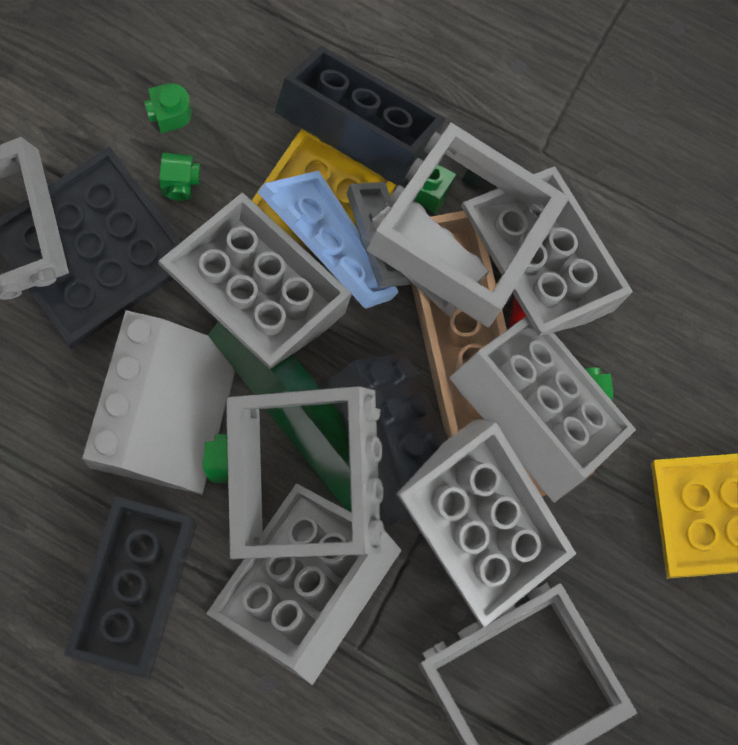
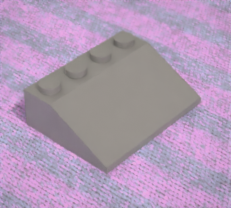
[461,166,633,336]
[159,192,352,369]
[82,310,236,495]
[449,316,636,502]
[397,419,576,628]
[206,483,401,685]

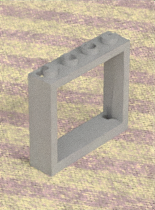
[367,123,570,328]
[0,137,69,300]
[226,387,385,559]
[418,583,637,745]

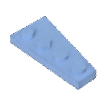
[257,171,399,309]

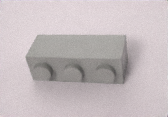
[365,202,489,316]

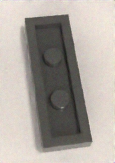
[346,182,413,288]

